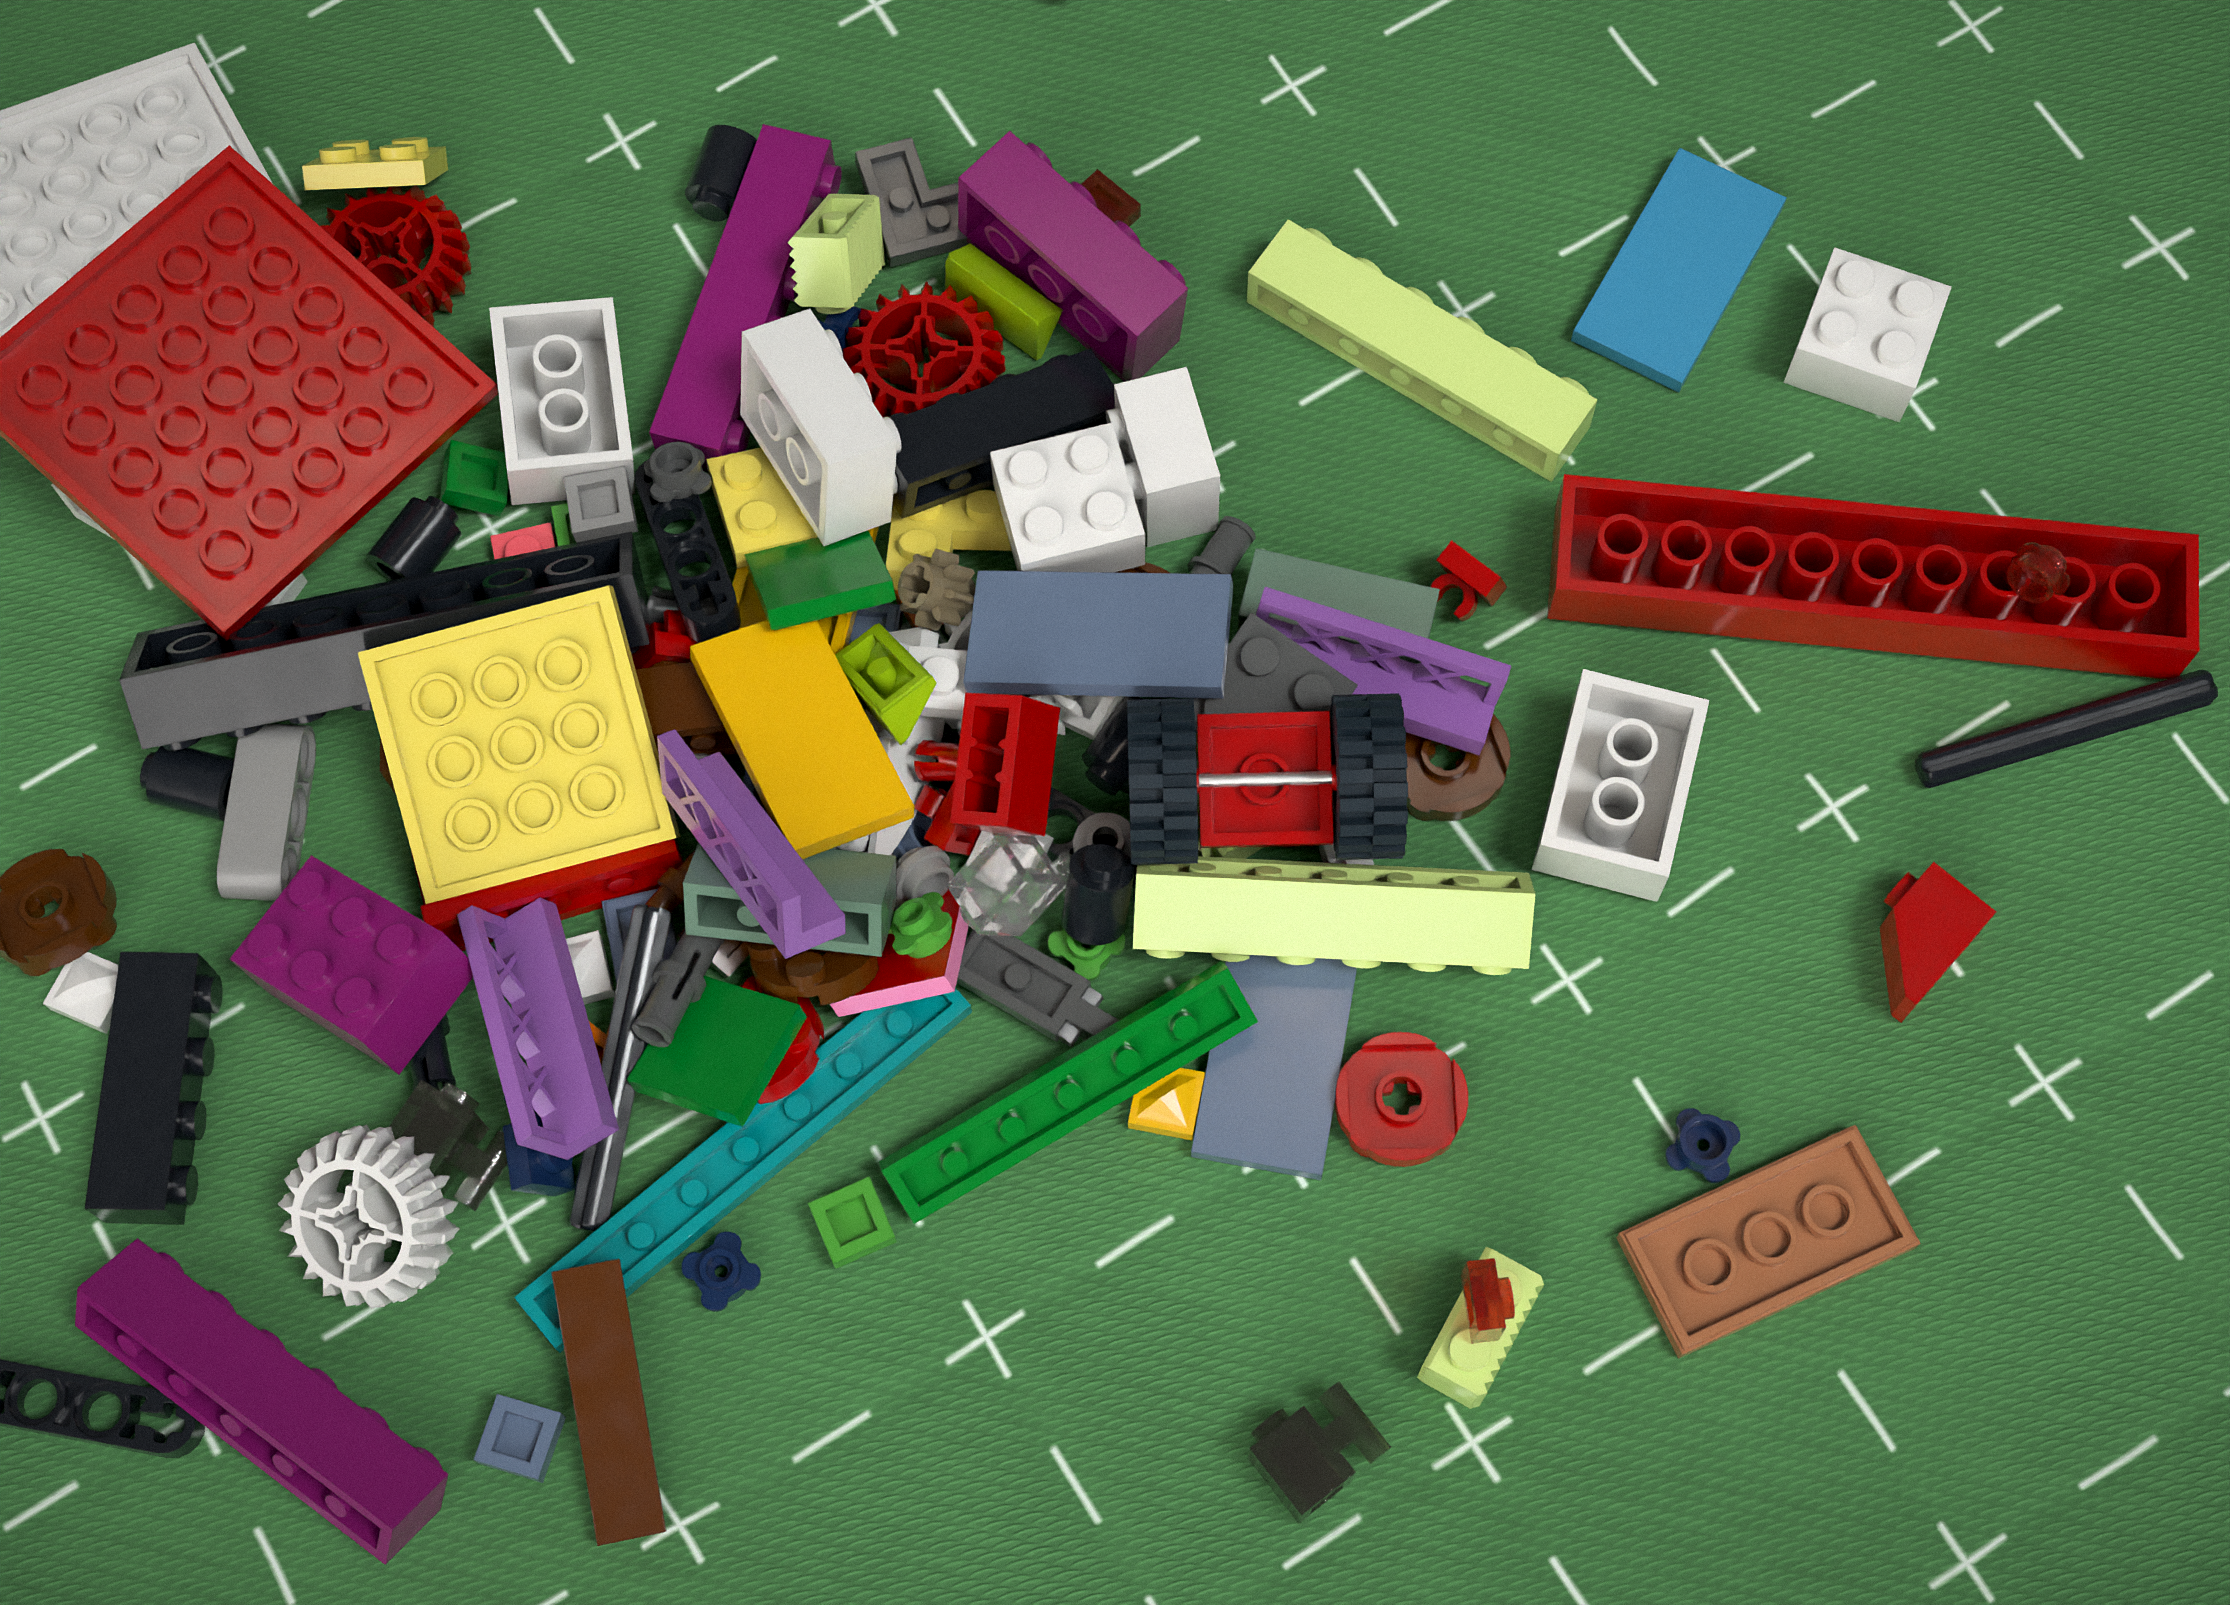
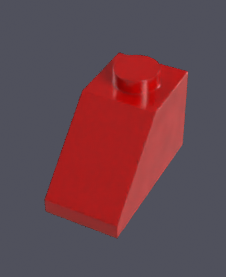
[1879,862,1996,1023]

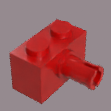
[914,693,1060,837]

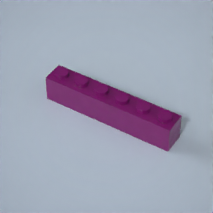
[649,124,842,472]
[75,1238,449,1565]

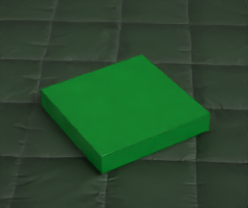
[745,530,896,630]
[627,976,807,1127]

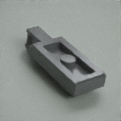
[957,919,1119,1047]

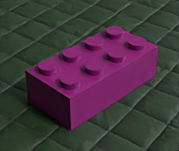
[958,131,1188,382]

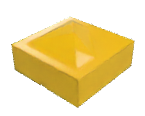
[1128,1068,1205,1141]

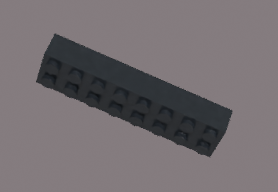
[119,531,650,751]

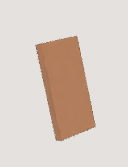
[1616,1125,1921,1359]

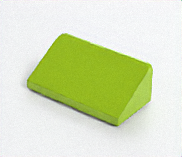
[945,243,1063,361]
[835,623,937,746]

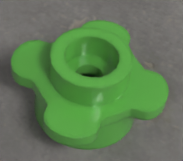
[889,892,952,958]
[1048,929,1125,981]

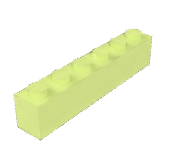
[1247,219,1597,482]
[1133,856,1535,975]

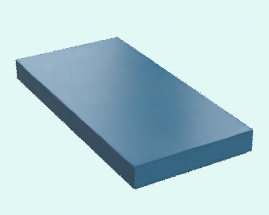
[1571,148,1787,393]

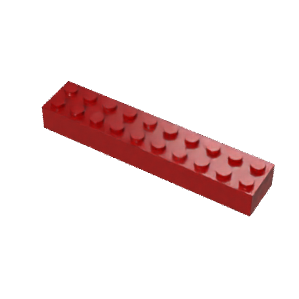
[1547,474,2200,679]

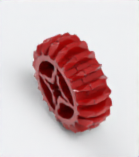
[320,185,471,327]
[843,281,1006,417]

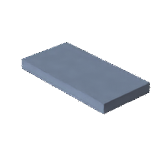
[963,571,1233,698]
[1191,955,1357,1180]

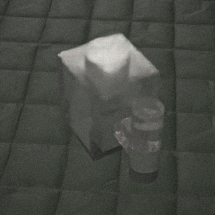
[947,833,1072,936]

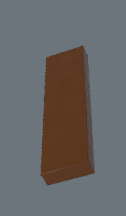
[552,1259,667,1546]

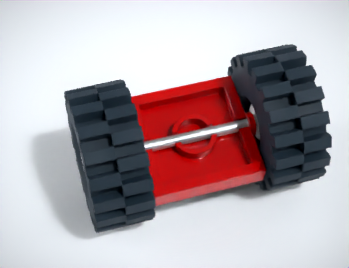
[1127,693,1408,865]

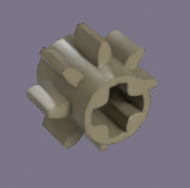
[898,549,975,631]

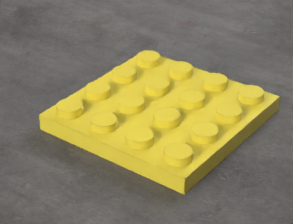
[358,585,680,904]

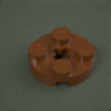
[1405,714,1511,821]
[0,849,117,976]
[747,942,879,1006]

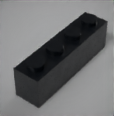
[889,348,1115,519]
[84,952,223,1225]

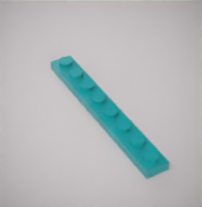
[514,988,972,1353]

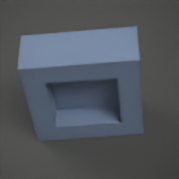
[473,1394,566,1483]

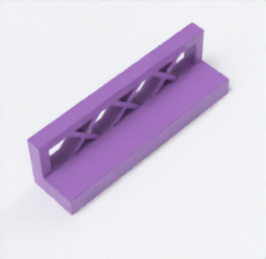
[1256,587,1511,755]
[657,729,846,959]
[457,897,619,1160]

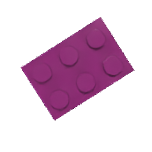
[230,855,473,1075]

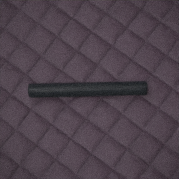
[1915,669,2218,788]
[569,905,671,1231]

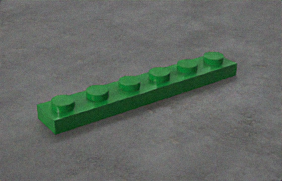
[878,961,1258,1224]

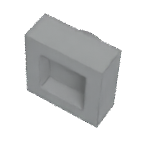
[563,466,638,543]

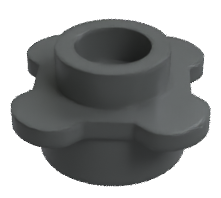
[644,442,712,502]

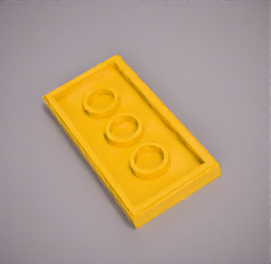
[690,620,914,859]

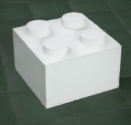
[1783,247,1951,422]
[1106,367,1220,547]
[990,422,1145,573]

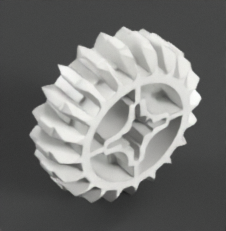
[278,1125,460,1309]

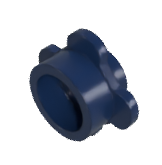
[1665,1108,1741,1183]
[681,1232,761,1312]

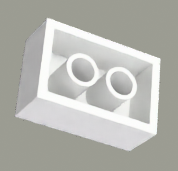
[489,297,635,505]
[740,309,901,546]
[1531,669,1709,902]

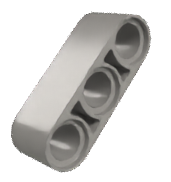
[217,723,316,901]

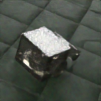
[389,1080,508,1212]
[1248,1382,1391,1524]

